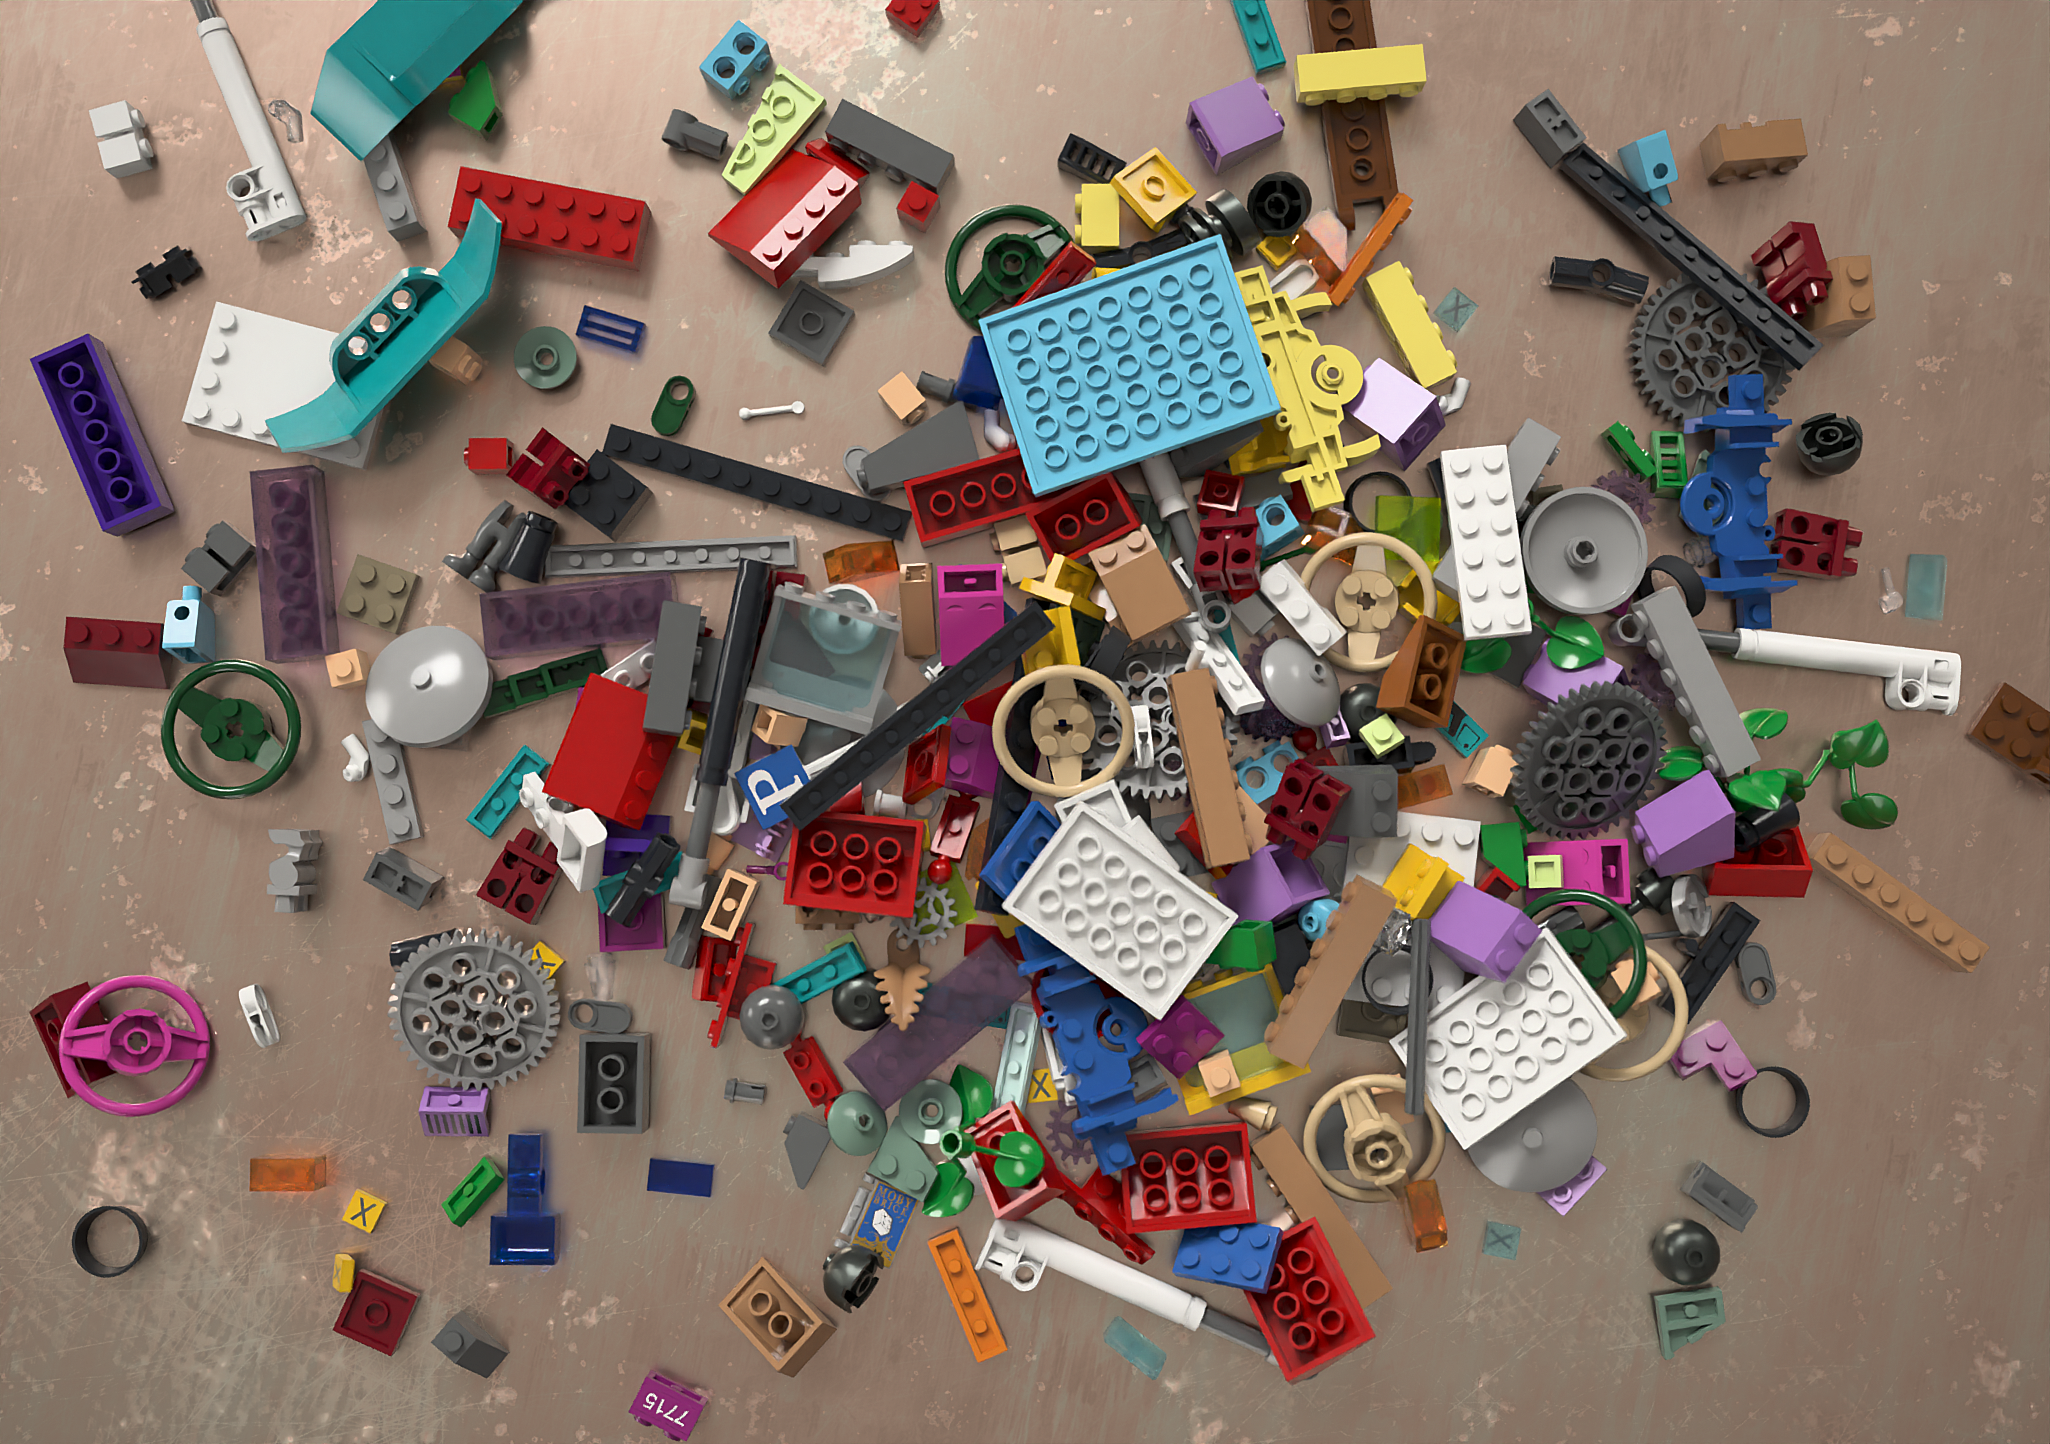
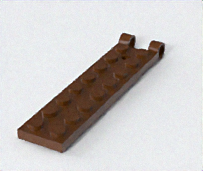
[1305,0,1400,233]

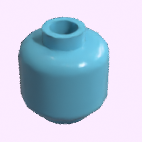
[1297,898,1340,942]

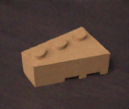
[1700,118,1808,182]

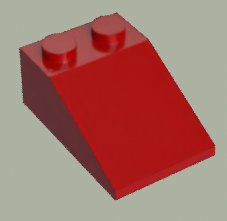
[964,1100,1067,1221]

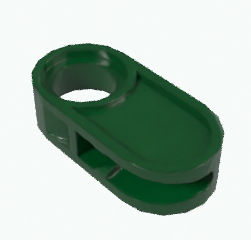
[651,375,696,437]

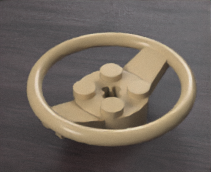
[1300,532,1437,672]
[992,664,1135,798]
[1572,946,1688,1082]
[1303,1074,1446,1203]

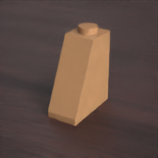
[899,563,937,659]

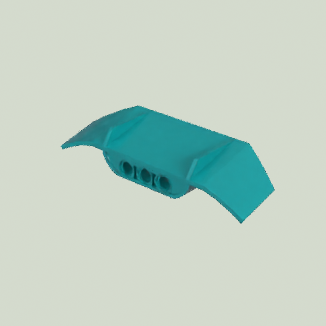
[310,0,524,161]
[265,198,502,453]

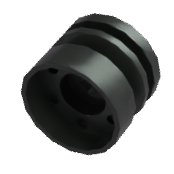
[1178,189,1261,264]

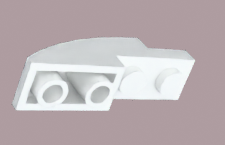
[791,240,914,290]

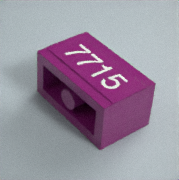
[629,1370,708,1441]

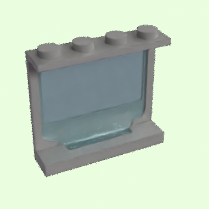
[744,582,902,735]

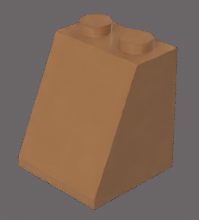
[1796,255,1876,338]

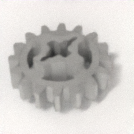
[889,878,957,948]

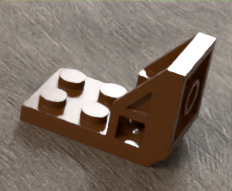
[1966,682,2050,790]

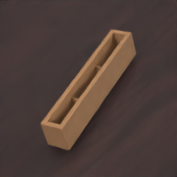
[1165,668,1253,870]
[1807,832,1990,973]
[1264,875,1398,1069]
[1249,1122,1393,1309]

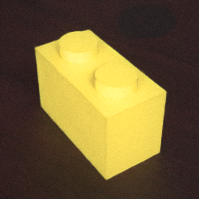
[1075,184,1119,254]

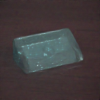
[1905,554,1947,620]
[1103,1316,1167,1380]

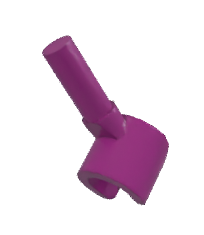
[746,862,788,881]

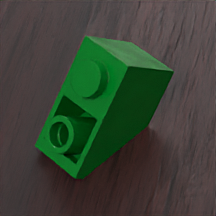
[447,60,503,141]
[1479,822,1529,887]
[1205,919,1277,972]

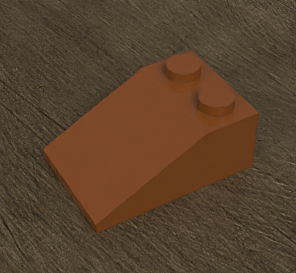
[1376,615,1467,728]

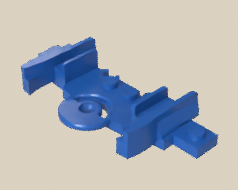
[1680,374,1798,629]
[1014,924,1179,1175]

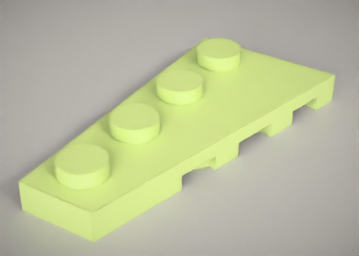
[722,64,827,196]

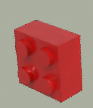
[885,0,940,38]
[1197,469,1245,518]

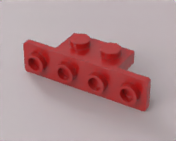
[707,922,777,1049]
[1056,1166,1155,1265]

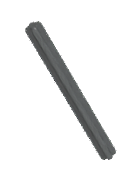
[1405,918,1431,1115]

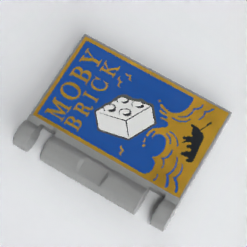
[834,1173,919,1269]

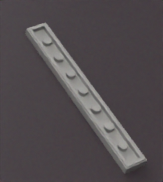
[545,535,798,579]

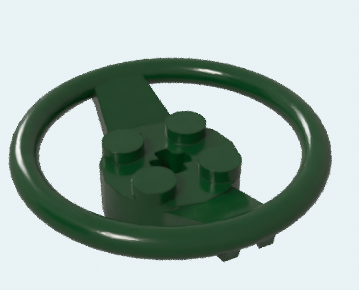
[944,204,1081,332]
[161,659,302,799]
[1522,889,1647,1020]

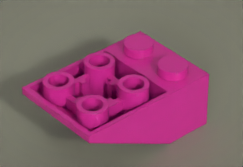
[937,564,1004,666]
[1523,839,1631,906]

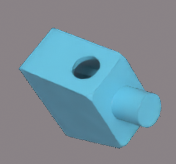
[1617,130,1678,207]
[162,586,216,664]

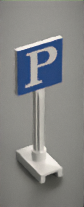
[734,701,923,830]

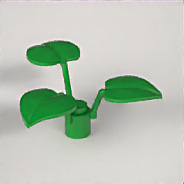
[1460,577,1604,674]
[1655,708,1788,812]
[1769,720,1898,830]
[922,1065,1045,1218]

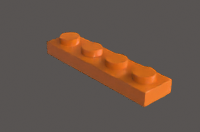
[1327,193,1414,306]
[927,1228,1008,1363]

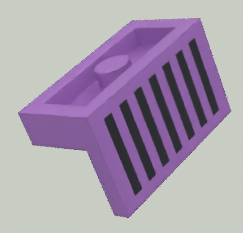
[418,1086,490,1137]

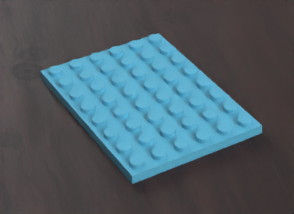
[978,234,1281,497]

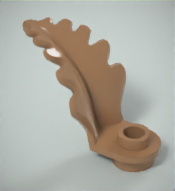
[874,928,931,1031]

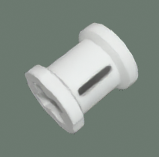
[873,790,908,819]

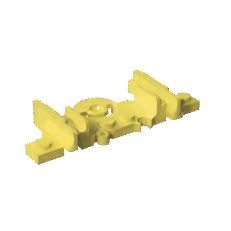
[1234,265,1381,512]

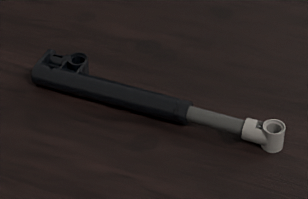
[669,557,776,910]

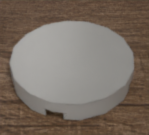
[1672,874,1712,938]

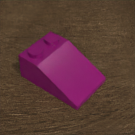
[942,716,1041,808]

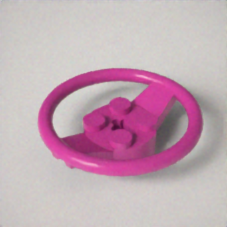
[59,975,210,1117]

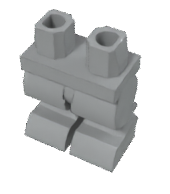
[267,829,323,913]

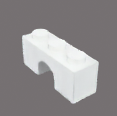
[1261,559,1347,656]

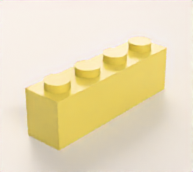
[1293,44,1427,106]
[1361,261,1457,390]

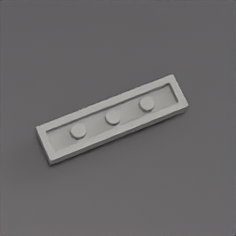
[362,719,424,845]

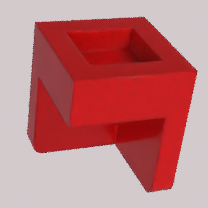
[1474,866,1521,900]

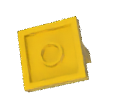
[1110,147,1197,234]
[1019,553,1106,621]
[1014,606,1081,676]
[1382,843,1465,921]

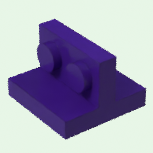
[602,814,672,876]

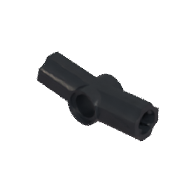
[1093,228,1188,269]
[1549,256,1649,304]
[605,832,681,927]

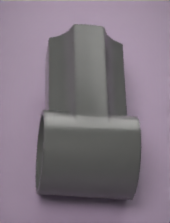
[661,109,729,160]

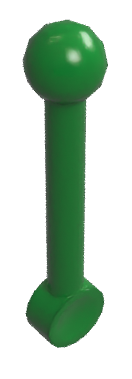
[1260,541,1317,572]

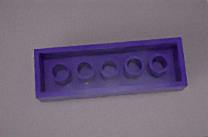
[30,334,175,537]

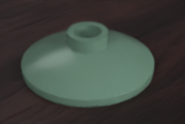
[514,326,577,389]
[899,1079,963,1144]
[827,1091,887,1156]

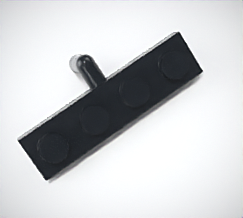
[1658,902,1761,1025]

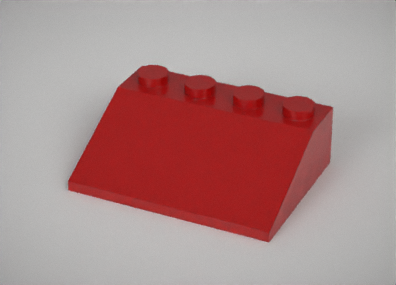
[708,149,862,289]
[542,673,677,831]
[783,811,927,919]
[1120,1121,1257,1234]
[1242,1216,1376,1385]

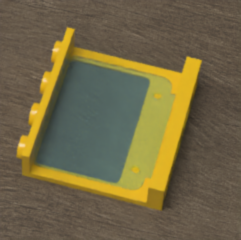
[1154,963,1311,1115]

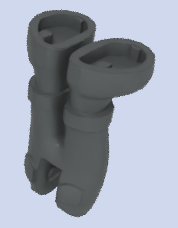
[442,500,527,595]

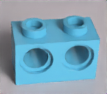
[699,19,771,100]
[1256,494,1306,562]
[1235,740,1299,804]

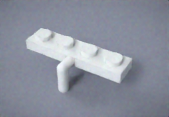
[1172,611,1265,715]

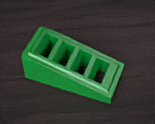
[1650,431,1688,498]

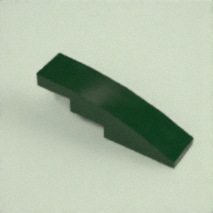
[483,648,608,719]

